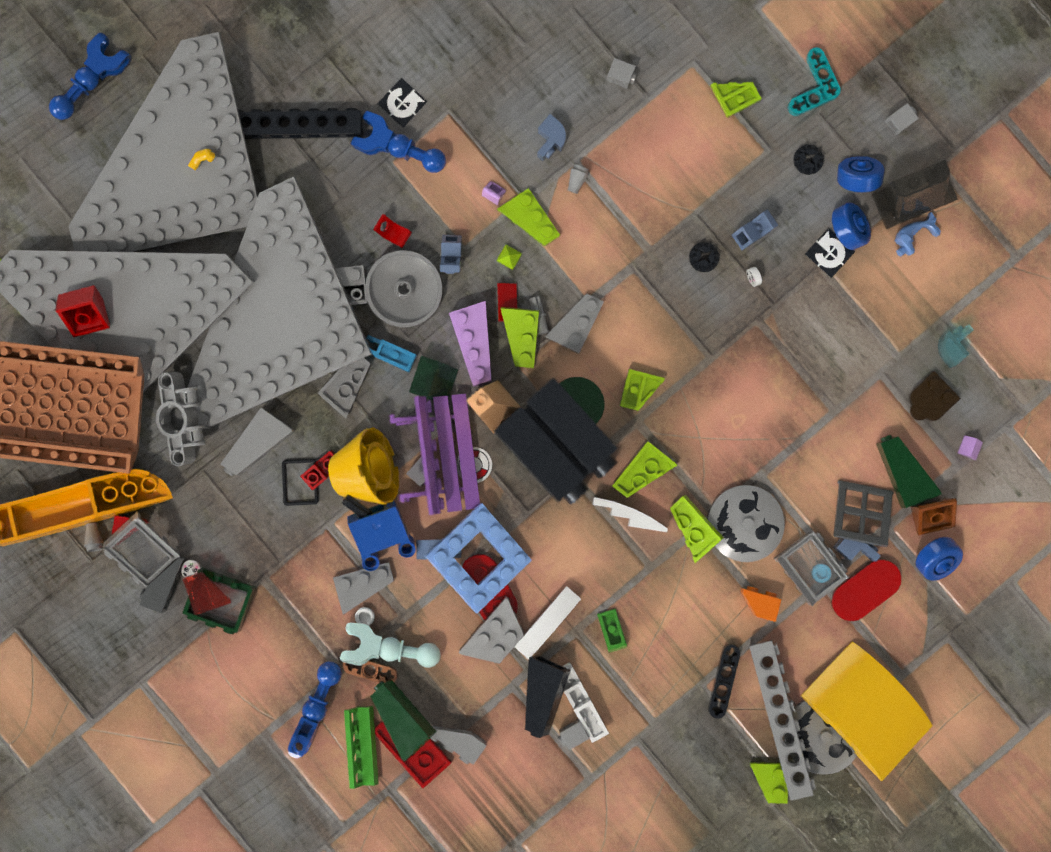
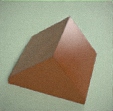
[911,498,957,536]

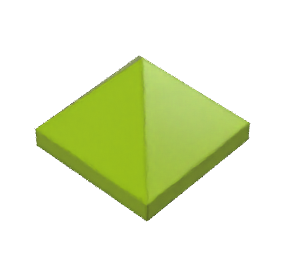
[496,245,522,270]

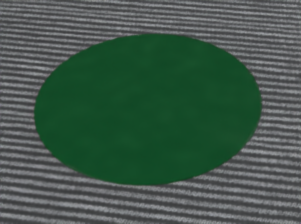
[559,377,605,424]

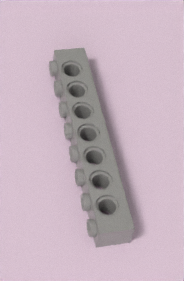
[749,640,816,801]

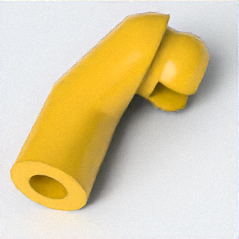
[188,148,215,171]

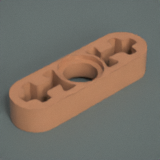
[342,660,398,683]

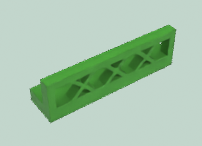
[344,706,379,789]

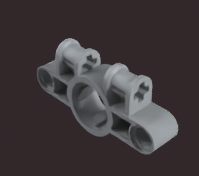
[156,371,206,466]

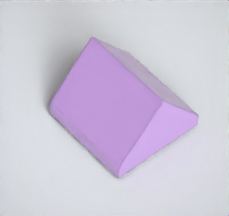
[482,181,506,205]
[958,435,983,460]

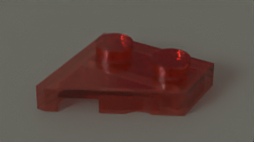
[183,571,232,615]

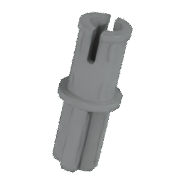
[529,296,549,335]

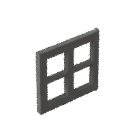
[833,480,894,548]

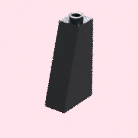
[525,655,571,738]

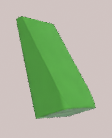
[597,609,627,653]

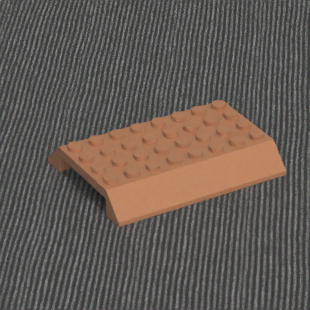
[0,341,145,473]

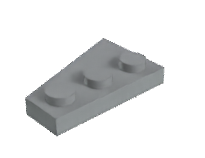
[333,562,394,615]

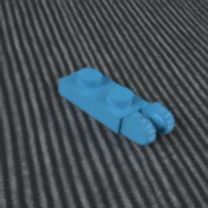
[366,335,417,373]

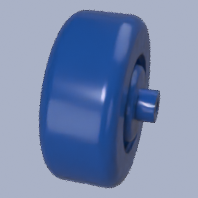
[837,156,885,192]
[832,202,871,250]
[916,537,963,581]

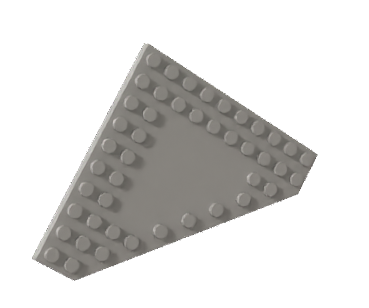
[68,32,258,252]
[187,177,372,431]
[0,250,254,393]

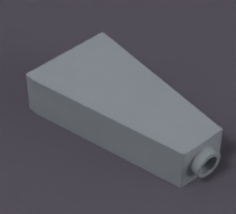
[221,408,295,476]

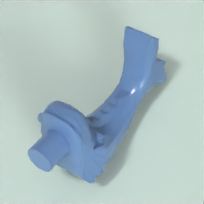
[895,212,941,257]

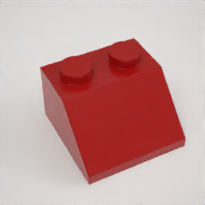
[56,285,110,338]

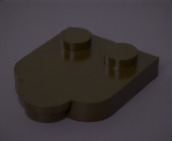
[909,371,961,421]

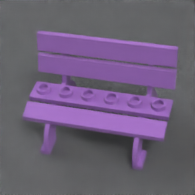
[390,394,480,515]

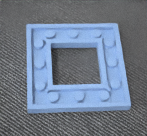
[425,503,532,613]

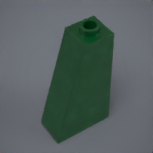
[876,435,942,508]
[371,679,437,762]

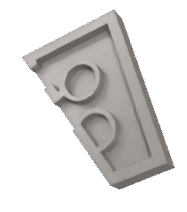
[545,294,604,354]
[318,358,370,419]

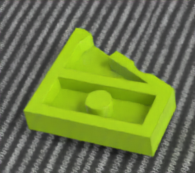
[710,82,762,118]
[619,369,665,411]
[750,762,788,804]

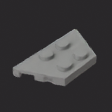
[459,596,524,664]

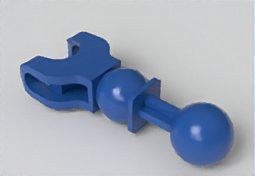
[49,33,131,120]
[350,111,446,173]
[288,661,342,758]

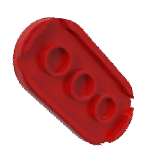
[462,554,518,620]
[831,560,901,621]

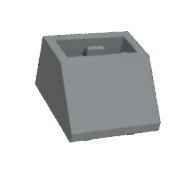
[335,265,368,305]

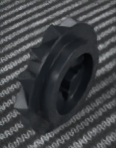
[793,144,824,175]
[689,242,720,272]

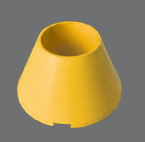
[328,428,399,504]

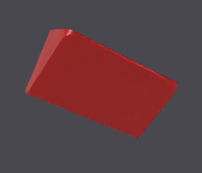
[497,283,517,322]

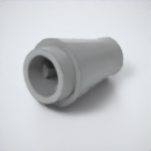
[567,164,589,194]
[84,523,103,552]

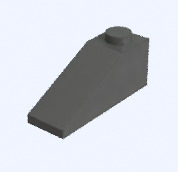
[139,557,187,613]

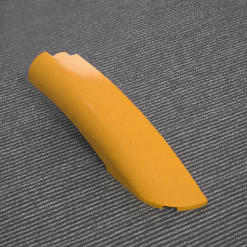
[0,469,173,547]

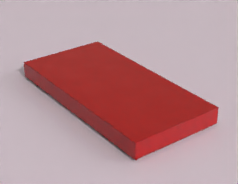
[375,721,452,789]

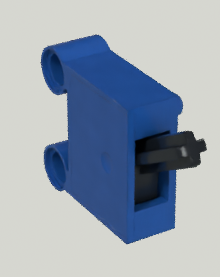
[342,495,416,571]

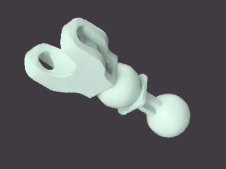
[340,623,441,668]

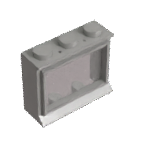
[103,511,180,587]
[774,531,849,606]

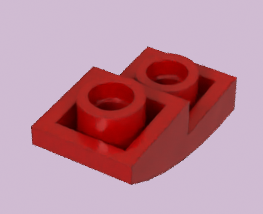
[300,450,335,491]

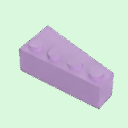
[449,301,492,387]

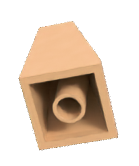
[466,380,520,434]

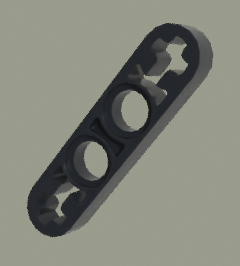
[708,644,740,719]

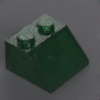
[409,356,459,401]

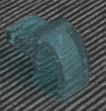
[938,324,974,368]

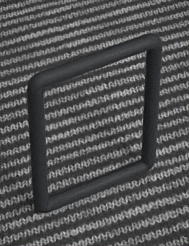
[282,459,319,506]

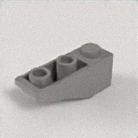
[430,726,487,765]

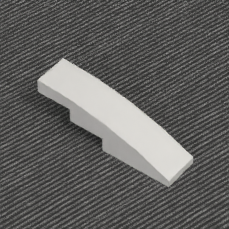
[592,497,668,532]
[515,586,581,660]
[563,662,609,743]

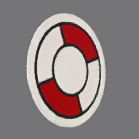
[456,447,492,483]

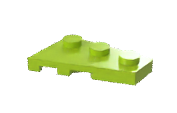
[497,188,560,247]
[501,307,539,368]
[612,441,677,498]
[670,495,724,563]

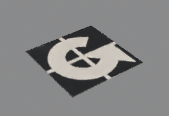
[377,78,427,128]
[805,228,855,278]

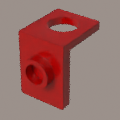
[373,214,412,248]

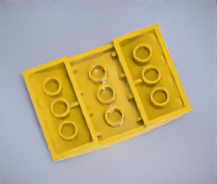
[800,641,933,781]

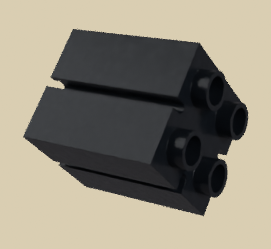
[494,377,618,505]

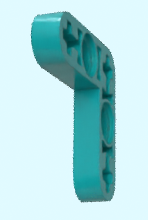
[788,47,841,116]

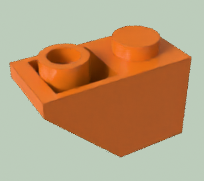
[740,586,782,622]

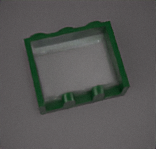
[182,568,257,635]

